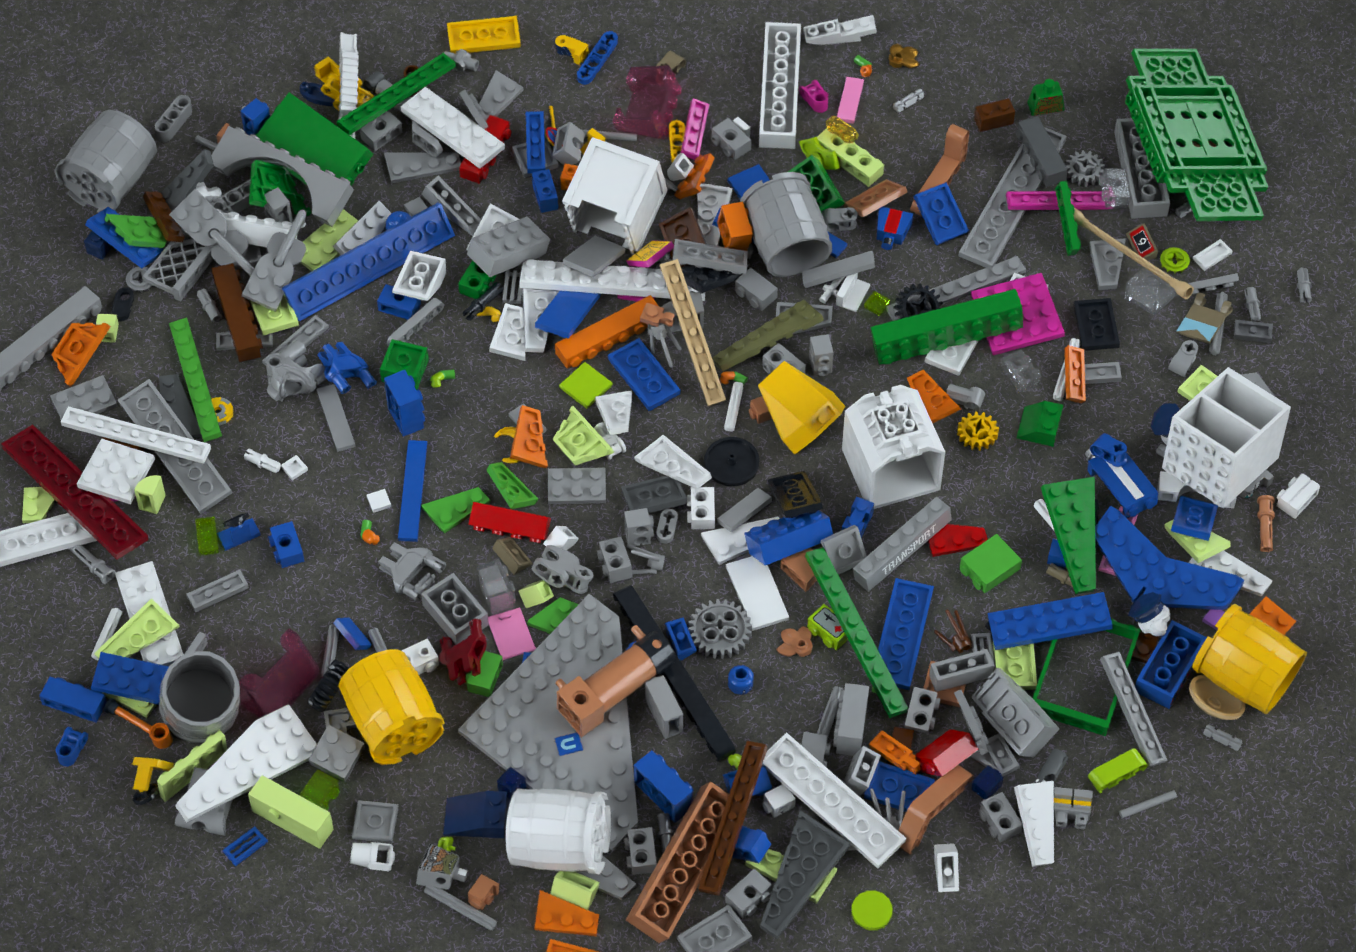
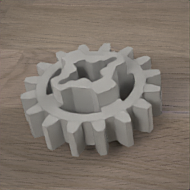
[1065,150,1105,187]

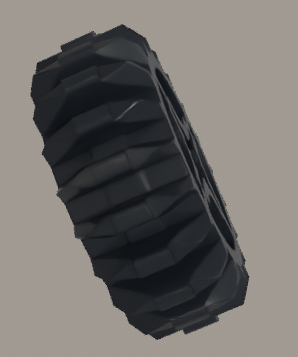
[894,284,943,320]
[308,660,349,712]

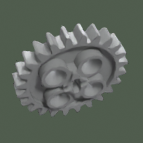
[688,599,752,659]

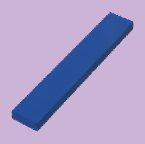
[398,440,428,542]

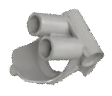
[265,340,326,402]

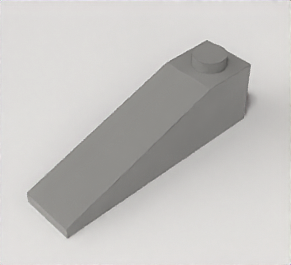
[421,175,481,236]

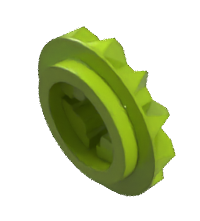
[1160,247,1190,274]

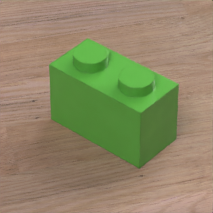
[465,651,503,697]

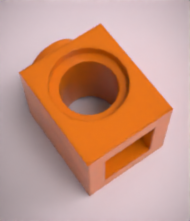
[560,164,578,191]

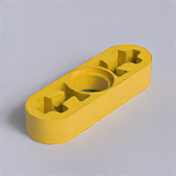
[669,120,685,162]

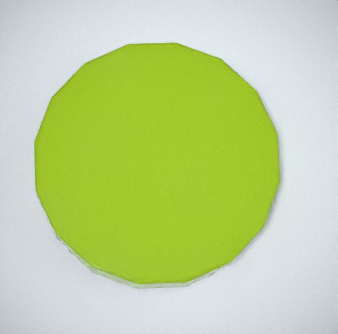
[852,891,893,930]

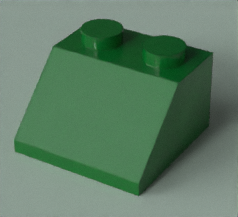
[1017,401,1063,447]

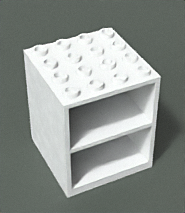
[1162,367,1291,508]

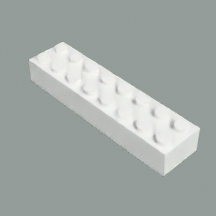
[759,22,801,149]

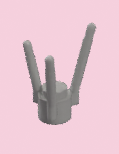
[648,323,681,368]
[626,544,665,574]
[870,788,906,830]

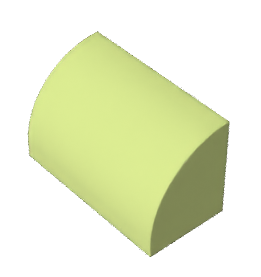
[134,475,166,514]
[550,871,600,910]

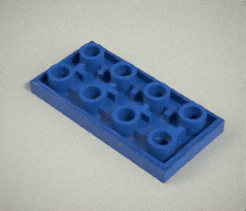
[535,291,601,339]

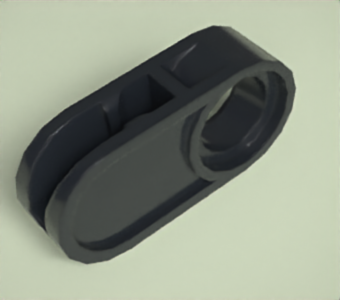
[112,287,134,321]

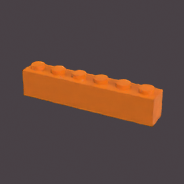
[555,295,659,369]

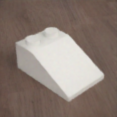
[392,251,446,301]

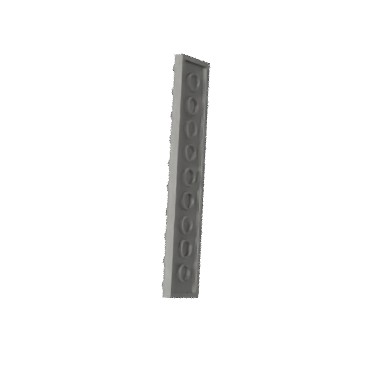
[958,128,1067,268]

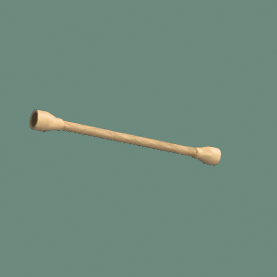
[1073,208,1194,299]

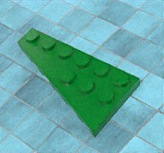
[1041,477,1096,595]

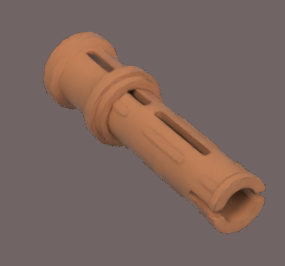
[1257,495,1275,552]

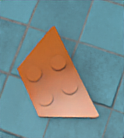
[51,323,111,387]

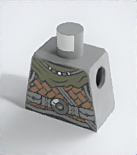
[416,844,468,889]

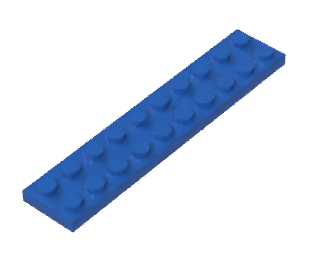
[282,202,455,321]

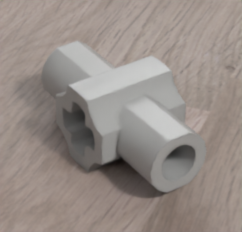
[444,49,479,72]

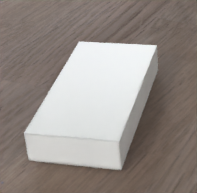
[1192,239,1233,271]

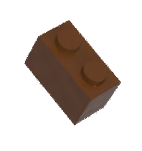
[974,98,1015,132]

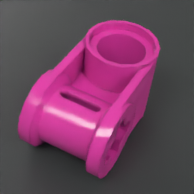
[799,80,828,113]

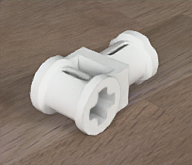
[594,422,626,460]

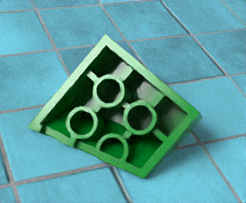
[788,155,845,213]

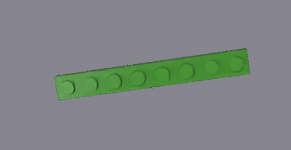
[169,318,222,442]

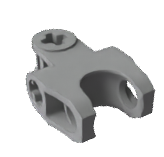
[531,545,594,594]

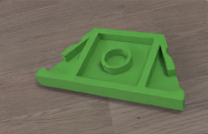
[104,214,167,248]
[527,597,579,634]

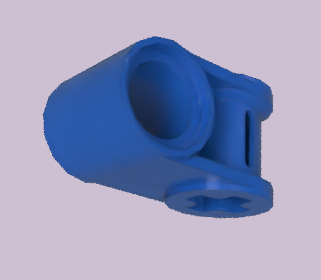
[1090,433,1127,467]
[56,727,88,767]

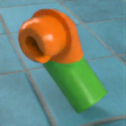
[854,55,872,77]
[719,371,748,386]
[360,520,380,545]

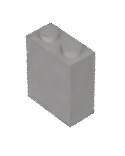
[645,675,683,739]

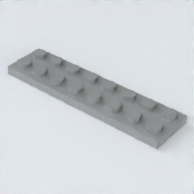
[118,379,232,515]

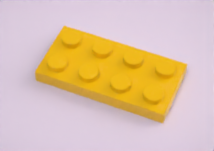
[447,16,521,53]

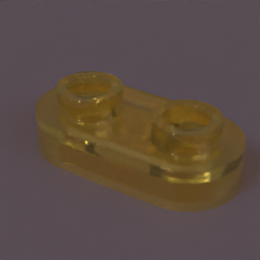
[826,115,858,143]

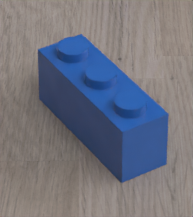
[39,676,107,723]

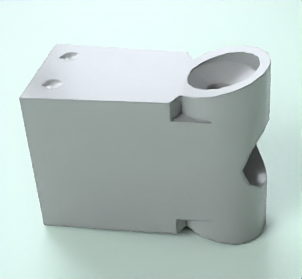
[175,767,233,836]

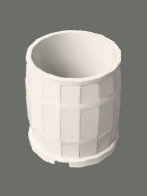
[506,788,611,875]

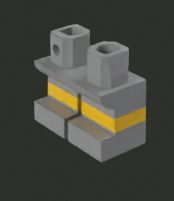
[1054,787,1093,829]

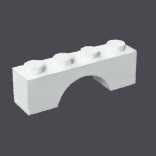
[1158,471,1237,508]

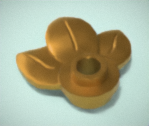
[888,44,919,68]

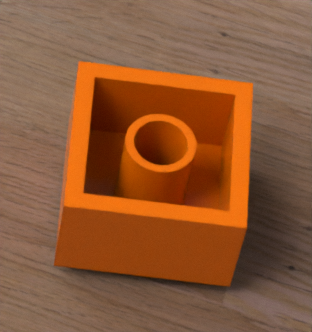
[717,202,753,251]

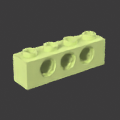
[817,126,884,187]

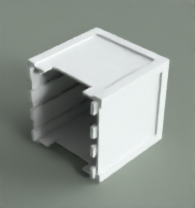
[562,137,667,254]

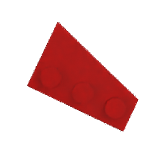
[928,524,988,557]

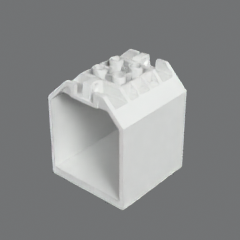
[842,385,945,509]

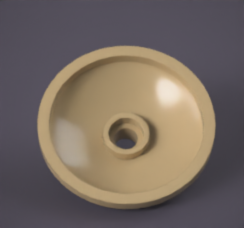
[1189,675,1245,720]

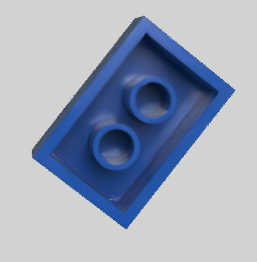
[384,370,425,437]
[634,750,693,823]

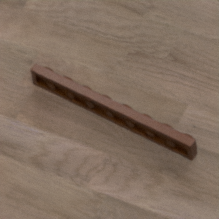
[698,741,768,896]

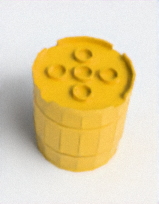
[1192,604,1307,714]
[338,649,445,765]

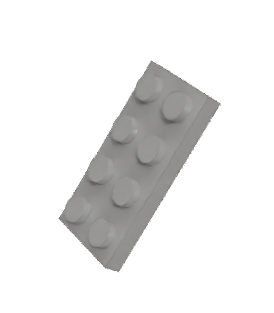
[673,239,748,274]

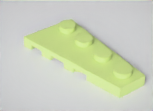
[94,598,180,659]

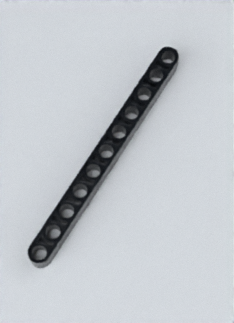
[613,585,736,762]

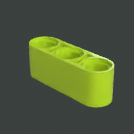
[1088,748,1148,793]

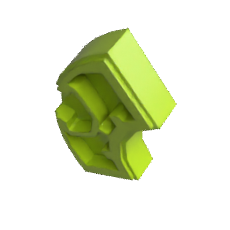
[799,137,840,170]

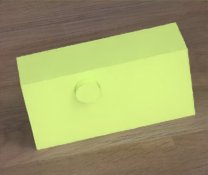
[248,775,333,849]

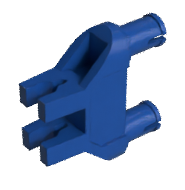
[317,342,377,394]

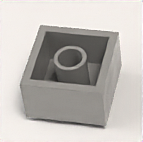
[309,725,365,782]

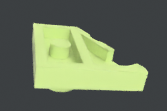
[22,487,55,523]

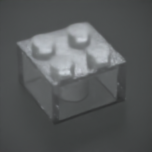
[1125,267,1178,316]
[477,559,516,616]

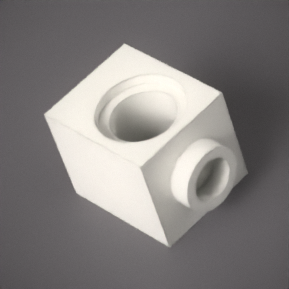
[762,784,795,818]

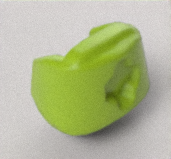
[438,837,456,852]

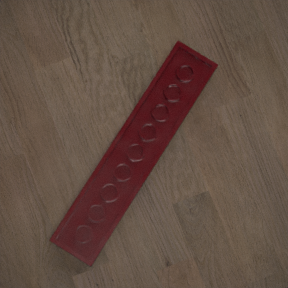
[1,425,149,560]

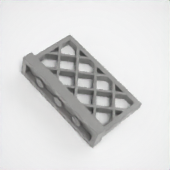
[142,228,213,302]

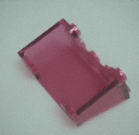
[612,65,681,140]

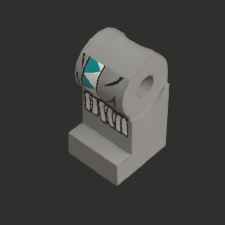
[1239,469,1274,498]

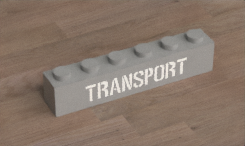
[853,496,952,592]

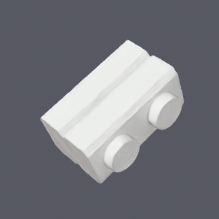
[1276,474,1320,519]

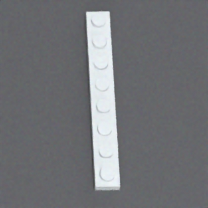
[61,406,211,464]

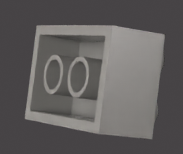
[421,573,489,645]
[833,683,869,756]

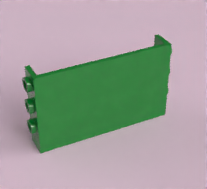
[255,92,374,186]

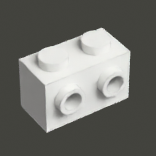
[402,638,439,675]

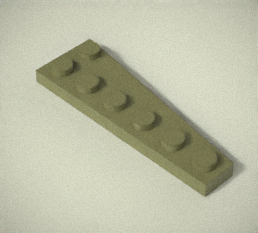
[712,300,824,371]

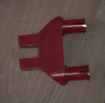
[438,619,487,686]

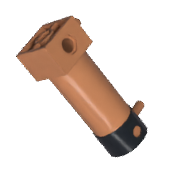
[555,625,676,737]

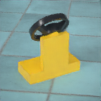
[132,757,174,805]

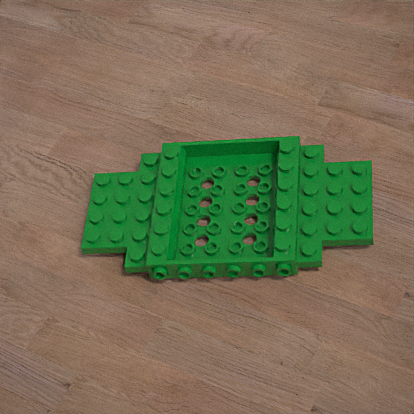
[1125,49,1268,221]

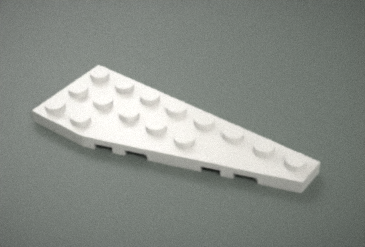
[175,704,317,823]

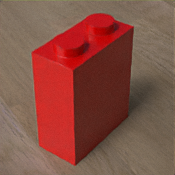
[915,729,979,777]

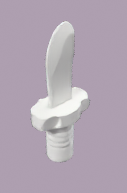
[819,277,845,304]

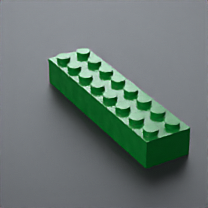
[871,289,1023,365]

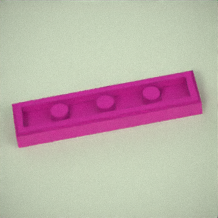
[680,98,709,160]

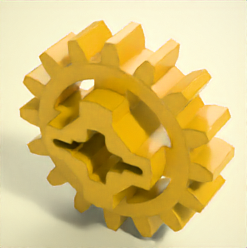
[957,411,999,451]

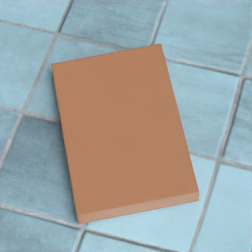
[843,179,907,217]

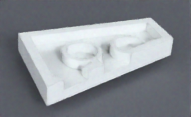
[489,303,525,361]

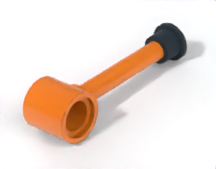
[104,698,173,749]

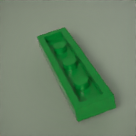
[1055,181,1081,256]

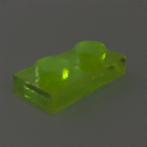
[195,516,219,556]

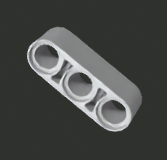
[155,95,192,142]

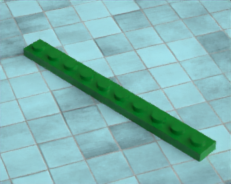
[805,547,909,718]

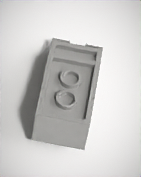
[972,668,1060,758]

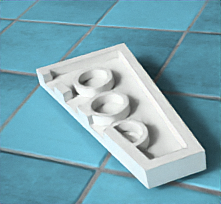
[697,183,732,246]
[634,435,712,489]
[701,517,779,565]
[1014,781,1054,867]

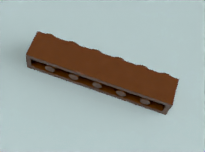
[211,263,263,362]

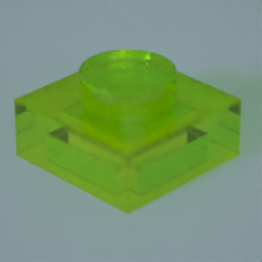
[864,291,890,316]

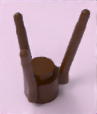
[934,609,972,654]

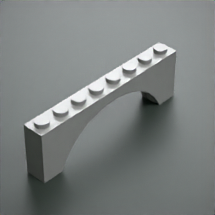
[211,126,354,227]

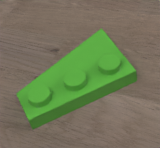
[487,462,538,509]

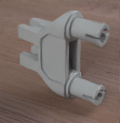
[378,542,446,601]

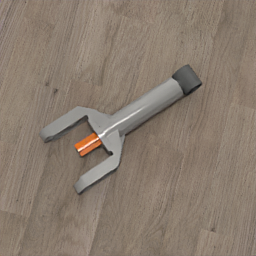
[362,71,472,157]

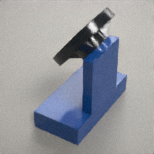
[217,512,261,551]

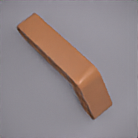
[910,124,969,216]
[898,765,974,855]

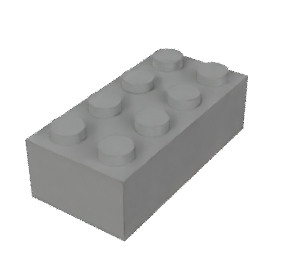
[467,216,550,277]

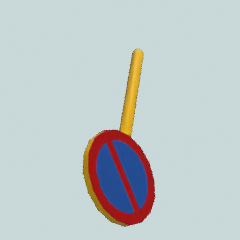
[544,106,563,148]

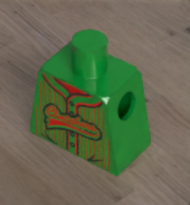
[1027,79,1065,116]

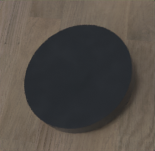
[704,437,760,486]

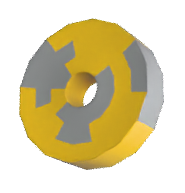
[211,397,234,425]

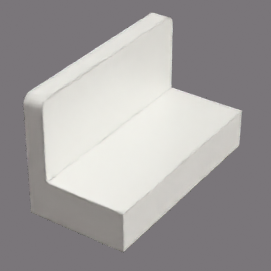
[836,273,870,312]

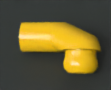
[477,306,501,322]

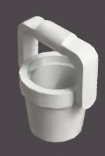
[350,842,395,871]

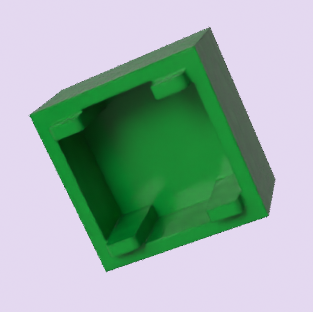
[380,339,429,390]

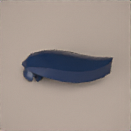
[300,82,334,106]

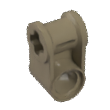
[656,51,686,83]

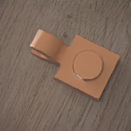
[640,303,675,327]

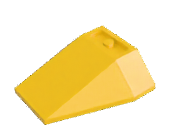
[758,361,845,455]

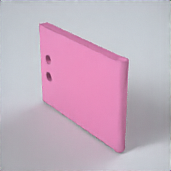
[488,608,536,660]

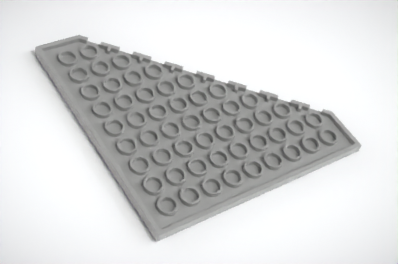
[458,594,638,853]

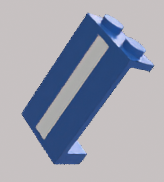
[1088,447,1158,518]

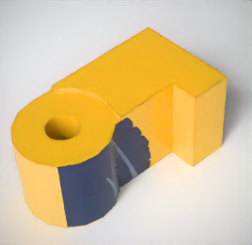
[555,35,589,65]

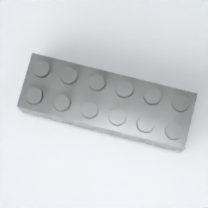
[1114,118,1170,219]

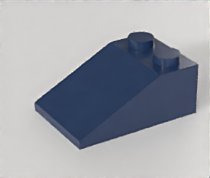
[443,791,508,838]

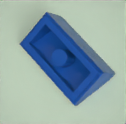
[665,617,697,661]

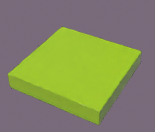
[559,362,613,409]

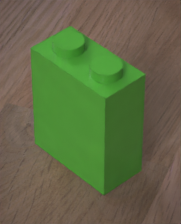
[960,534,1022,593]

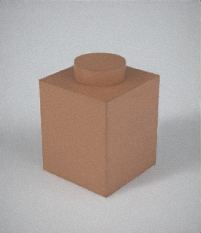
[749,396,772,424]

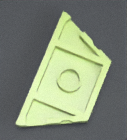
[553,406,614,465]

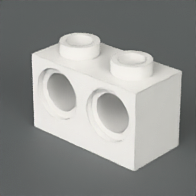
[687,487,715,529]

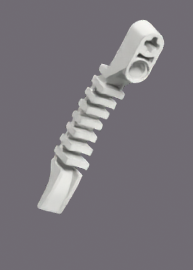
[337,32,358,139]

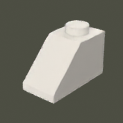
[934,844,959,892]

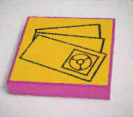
[626,240,674,268]

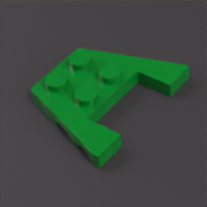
[249,160,312,216]

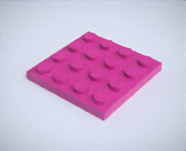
[971,273,1065,356]

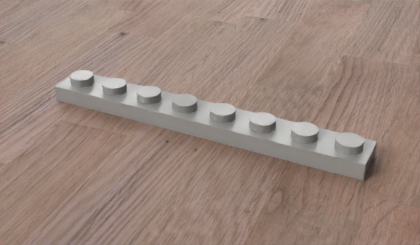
[886,256,1026,321]

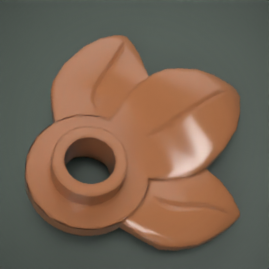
[776,626,813,657]

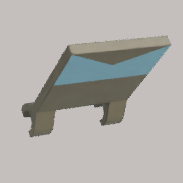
[1176,292,1233,344]

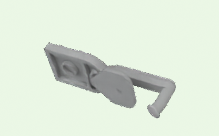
[169,189,255,276]
[242,209,306,312]

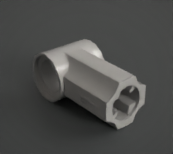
[946,384,985,412]

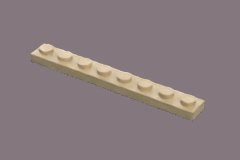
[660,259,726,407]

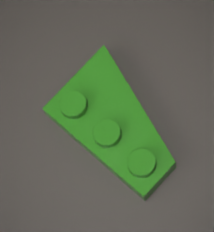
[421,487,490,533]

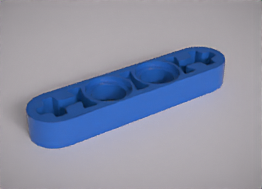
[577,31,618,85]

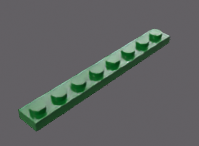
[337,53,456,135]

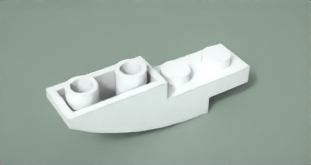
[803,15,877,45]

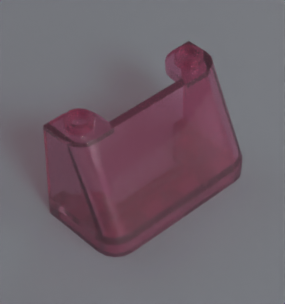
[239,628,320,718]

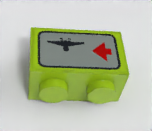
[807,604,848,651]

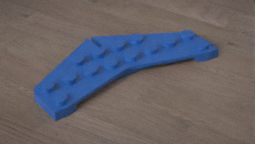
[1095,506,1244,610]

